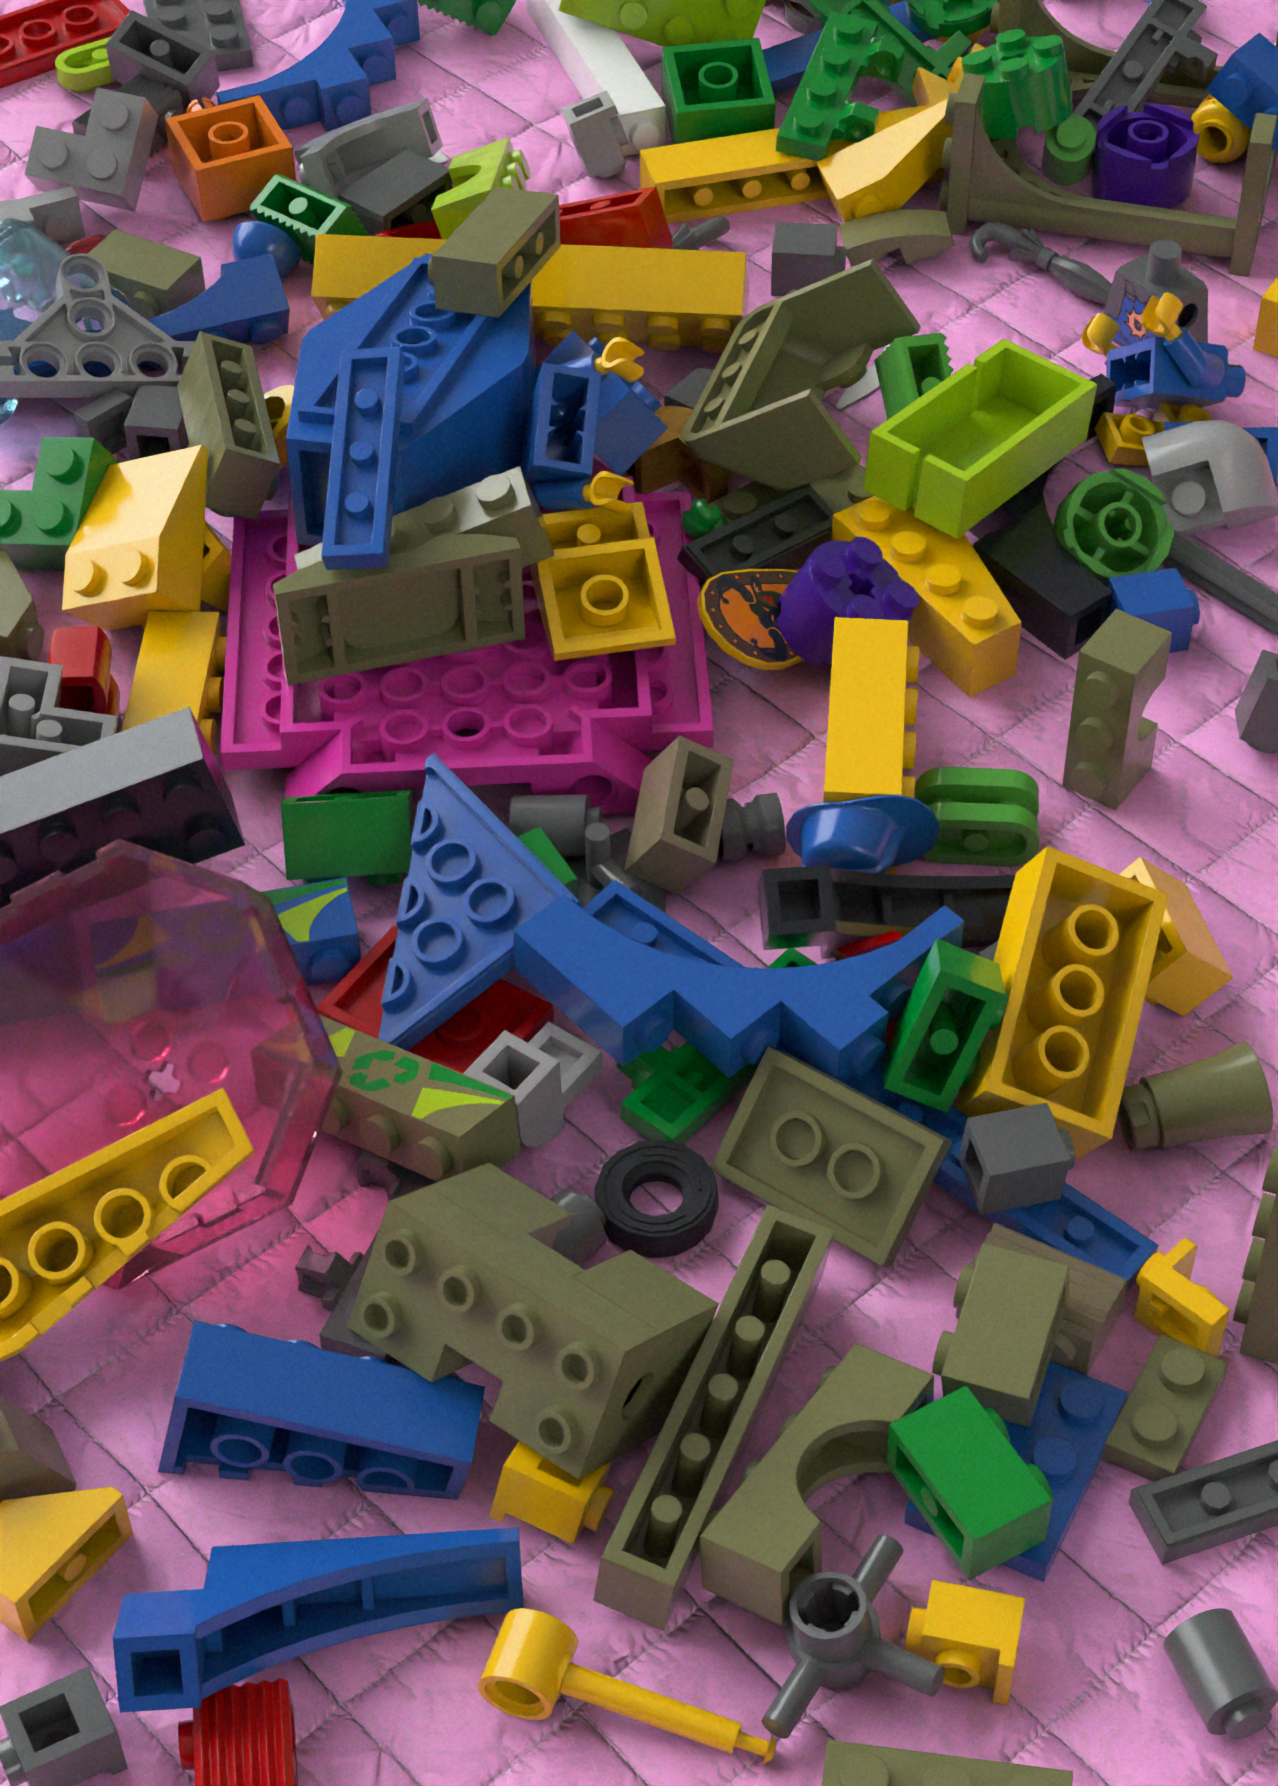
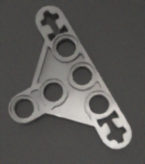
[0,253,195,398]

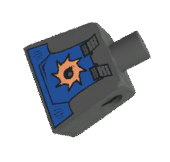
[1103,240,1208,347]

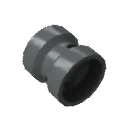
[718,793,786,862]

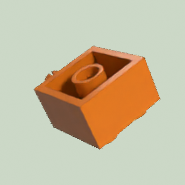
[165,95,296,222]

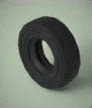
[594,1140,719,1258]

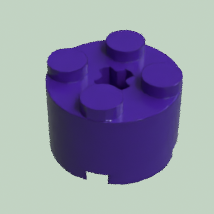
[1091,103,1199,209]
[777,536,919,668]

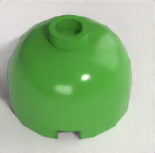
[1053,468,1174,587]

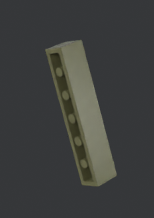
[593,1204,834,1631]

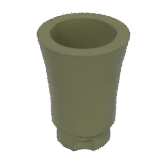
[1117,1041,1273,1152]

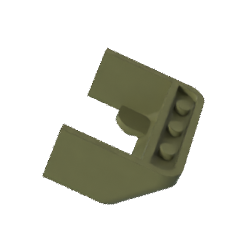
[681,259,921,492]

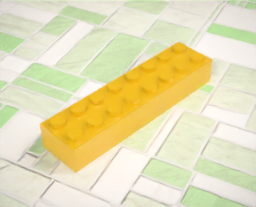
[311,234,749,354]

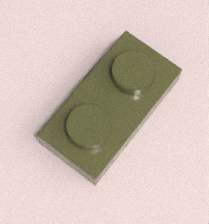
[1102,1334,1229,1482]

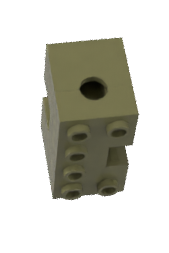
[347,1163,719,1479]

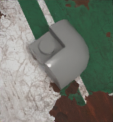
[1142,420,1278,536]

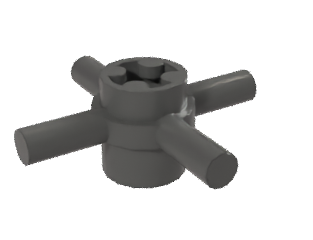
[726,1534,945,1739]

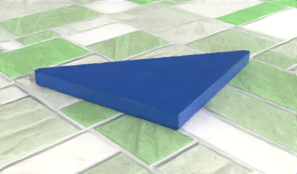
[378,753,583,1051]

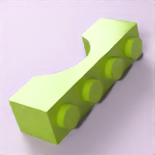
[431,137,531,239]

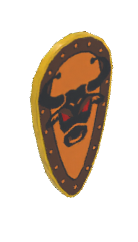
[697,569,804,670]

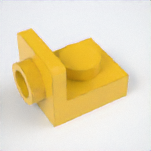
[1134,1237,1230,1356]

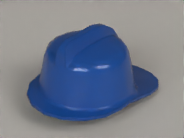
[786,795,939,874]

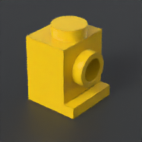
[489,1441,615,1544]
[904,1580,1025,1706]

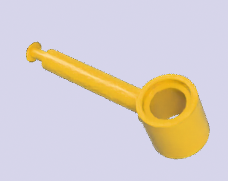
[478,1608,777,1765]

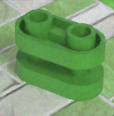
[914,767,1039,866]

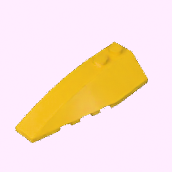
[0,1088,256,1363]

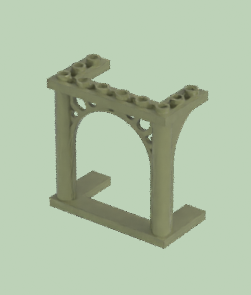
[939,0,1278,277]

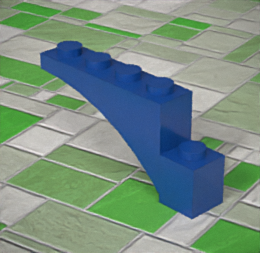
[113,1527,524,1713]

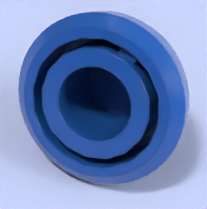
[232,221,302,280]

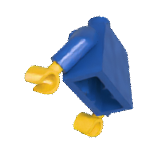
[1081,292,1246,409]
[520,337,645,514]

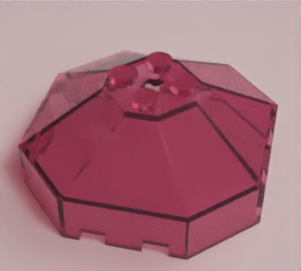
[0,839,343,1290]

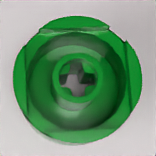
[962,29,1073,139]

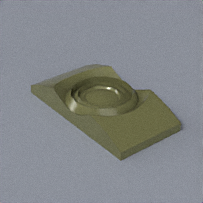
[273,533,525,685]

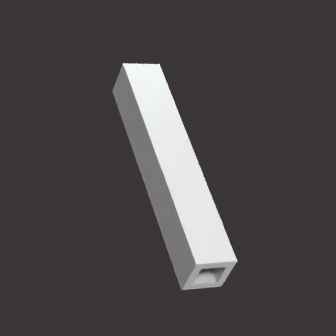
[526,0,666,157]

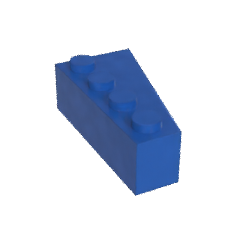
[158,1320,485,1500]

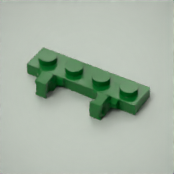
[801,0,973,107]
[776,11,905,161]
[616,948,817,1145]

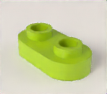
[55,37,114,93]

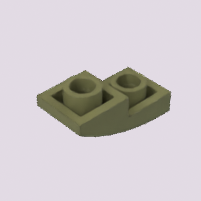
[839,209,955,267]

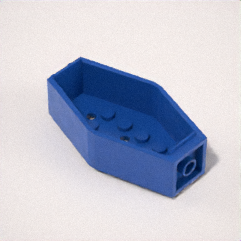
[286,253,536,546]

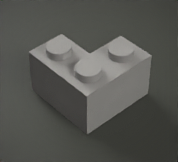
[24,87,158,212]
[0,656,118,776]

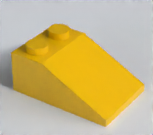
[62,445,208,631]

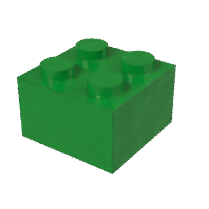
[662,38,776,145]

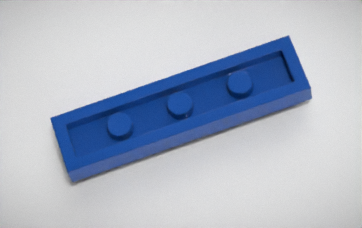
[321,346,406,570]

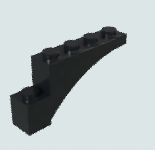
[757,865,1015,959]

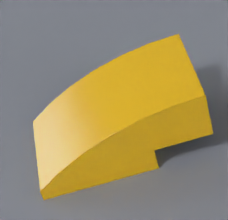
[529,502,676,661]

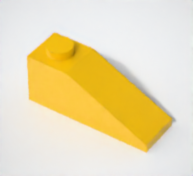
[816,99,953,223]

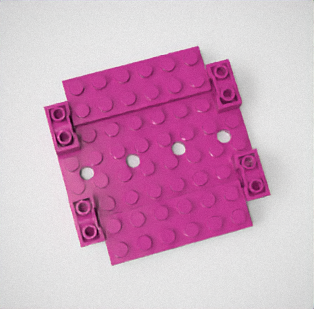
[220,458,714,814]

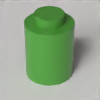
[1041,114,1096,186]

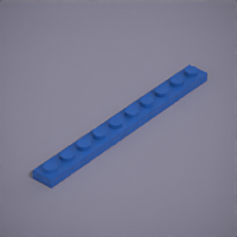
[583,879,1159,1293]

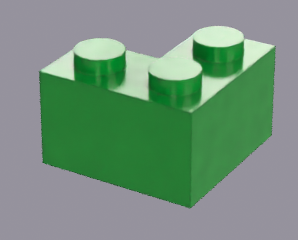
[0,437,120,570]

